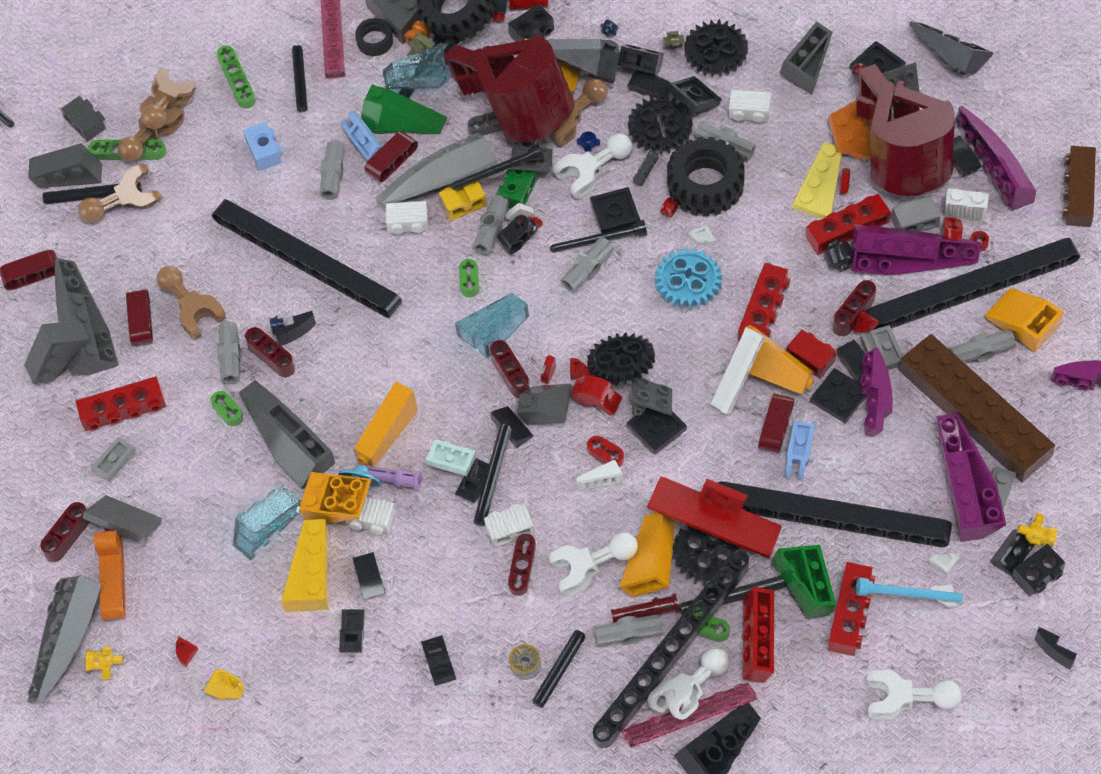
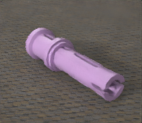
[358,464,422,491]

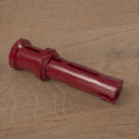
[611,593,680,623]

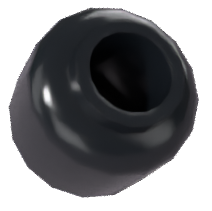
[825,239,853,272]

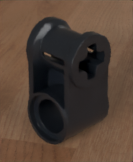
[497,215,537,254]

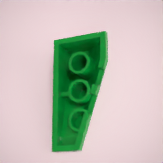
[361,85,447,134]

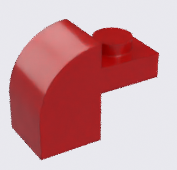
[570,376,622,416]

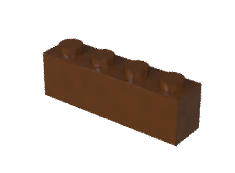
[1063,146,1096,227]

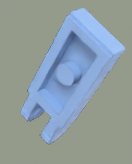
[341,110,383,161]
[785,420,815,480]

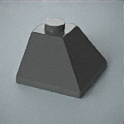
[516,383,572,425]

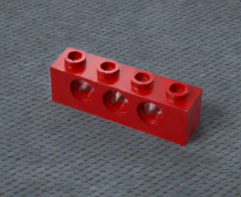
[806,193,891,255]
[738,262,791,341]
[75,376,167,431]
[828,562,876,656]
[743,587,774,683]

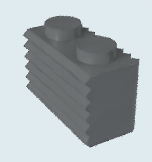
[60,95,106,141]

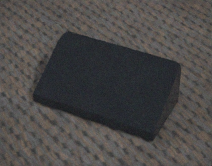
[490,406,534,448]
[990,529,1035,576]

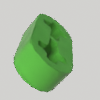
[459,259,479,297]
[211,391,243,426]
[689,613,730,642]

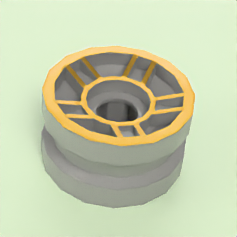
[509,644,541,680]

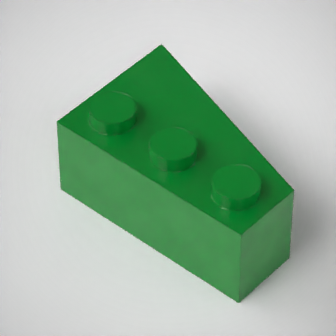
[771,545,836,618]

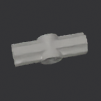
[695,121,756,161]
[319,140,345,199]
[473,195,510,254]
[561,238,614,292]
[217,321,241,384]
[949,329,1016,363]
[594,615,663,646]

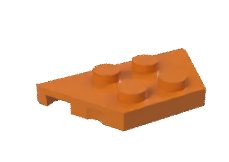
[828,101,872,160]

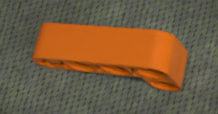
[94,530,126,621]

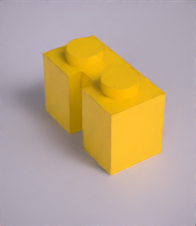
[439,181,487,222]

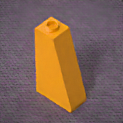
[742,325,814,394]
[354,381,418,467]
[620,512,675,598]

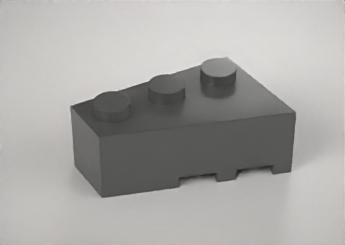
[366,0,423,44]
[780,21,833,95]
[28,143,102,188]
[24,320,89,384]

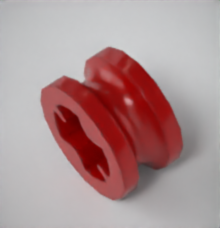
[660,197,679,218]
[970,231,989,252]

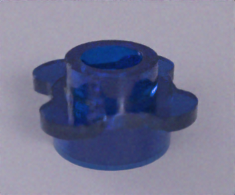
[577,131,601,152]

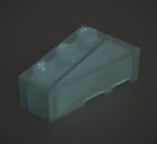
[382,43,449,89]
[455,293,529,358]
[233,485,301,561]

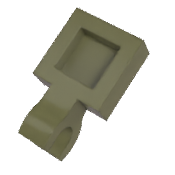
[662,30,684,46]
[406,32,435,60]

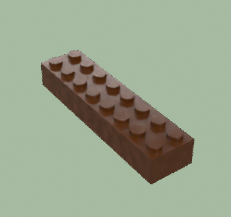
[899,334,1055,483]

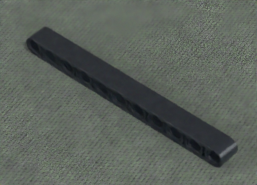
[211,199,402,318]
[865,238,1081,330]
[717,481,952,547]
[593,550,749,748]

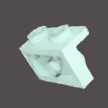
[426,440,476,476]

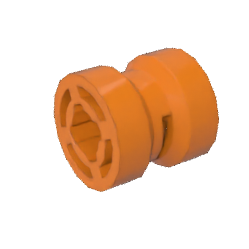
[404,21,430,44]

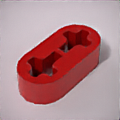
[942,217,963,240]
[587,436,624,467]

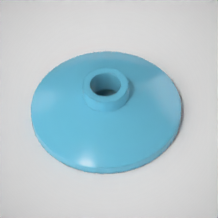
[338,465,381,487]

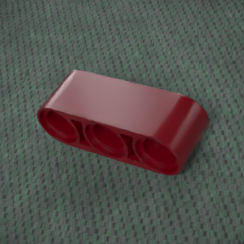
[364,131,418,182]
[0,250,57,290]
[833,280,876,336]
[126,289,153,345]
[245,327,295,378]
[490,340,530,398]
[758,393,794,453]
[40,502,90,562]

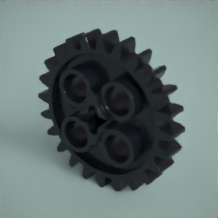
[684,19,748,77]
[628,95,693,154]
[587,332,656,386]
[673,524,743,586]

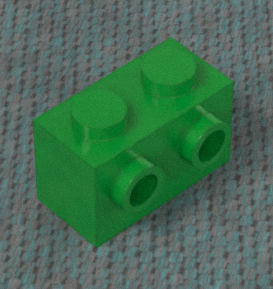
[497,169,537,209]

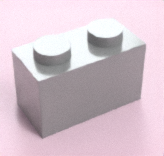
[891,196,940,232]

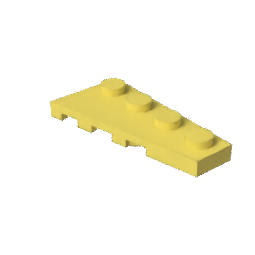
[792,142,842,219]

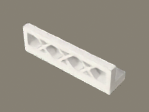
[710,327,767,414]

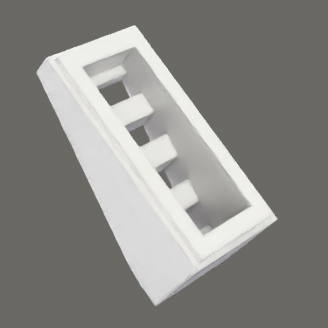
[576,460,623,491]

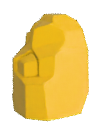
[204,669,244,700]

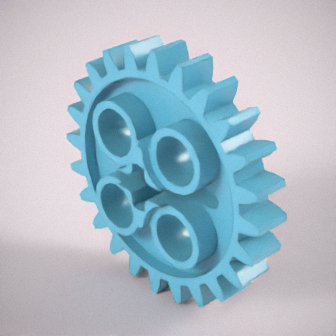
[655,247,722,310]

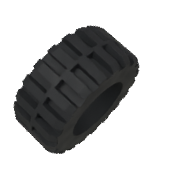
[416,0,495,42]
[667,137,745,216]

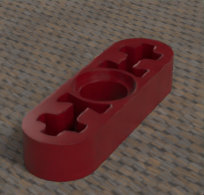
[508,534,536,596]

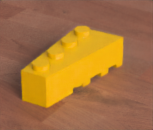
[281,519,329,612]

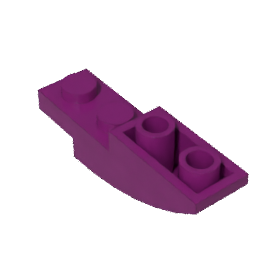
[860,348,893,437]
[1051,360,1101,391]

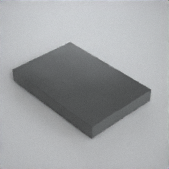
[83,495,162,542]

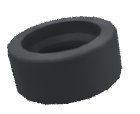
[355,18,393,56]

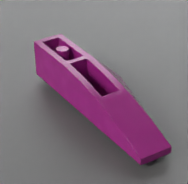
[956,106,1037,211]
[851,225,981,275]
[936,413,1006,542]

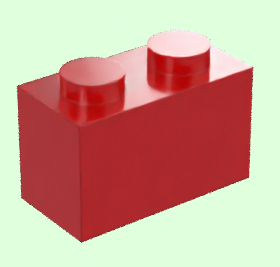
[786,329,836,379]

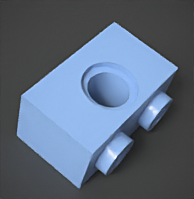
[243,122,283,171]

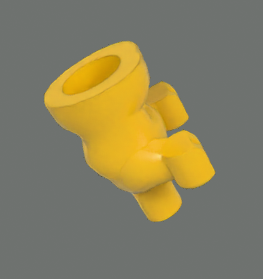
[1017,513,1057,548]
[85,646,122,680]

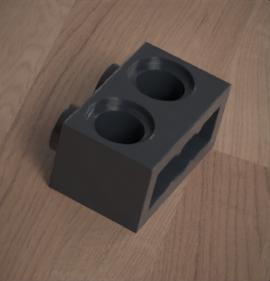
[508,4,554,42]
[618,44,664,75]
[1012,543,1066,597]

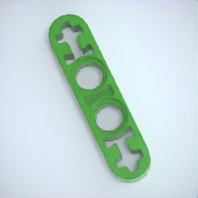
[217,45,256,109]
[88,139,166,160]

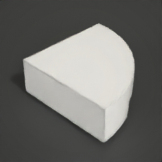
[505,203,534,220]
[688,224,716,245]
[928,553,960,576]
[930,584,957,608]

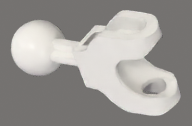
[553,133,632,199]
[549,532,638,596]
[648,648,730,720]
[867,670,962,720]

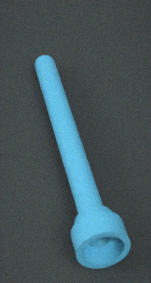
[856,578,963,602]

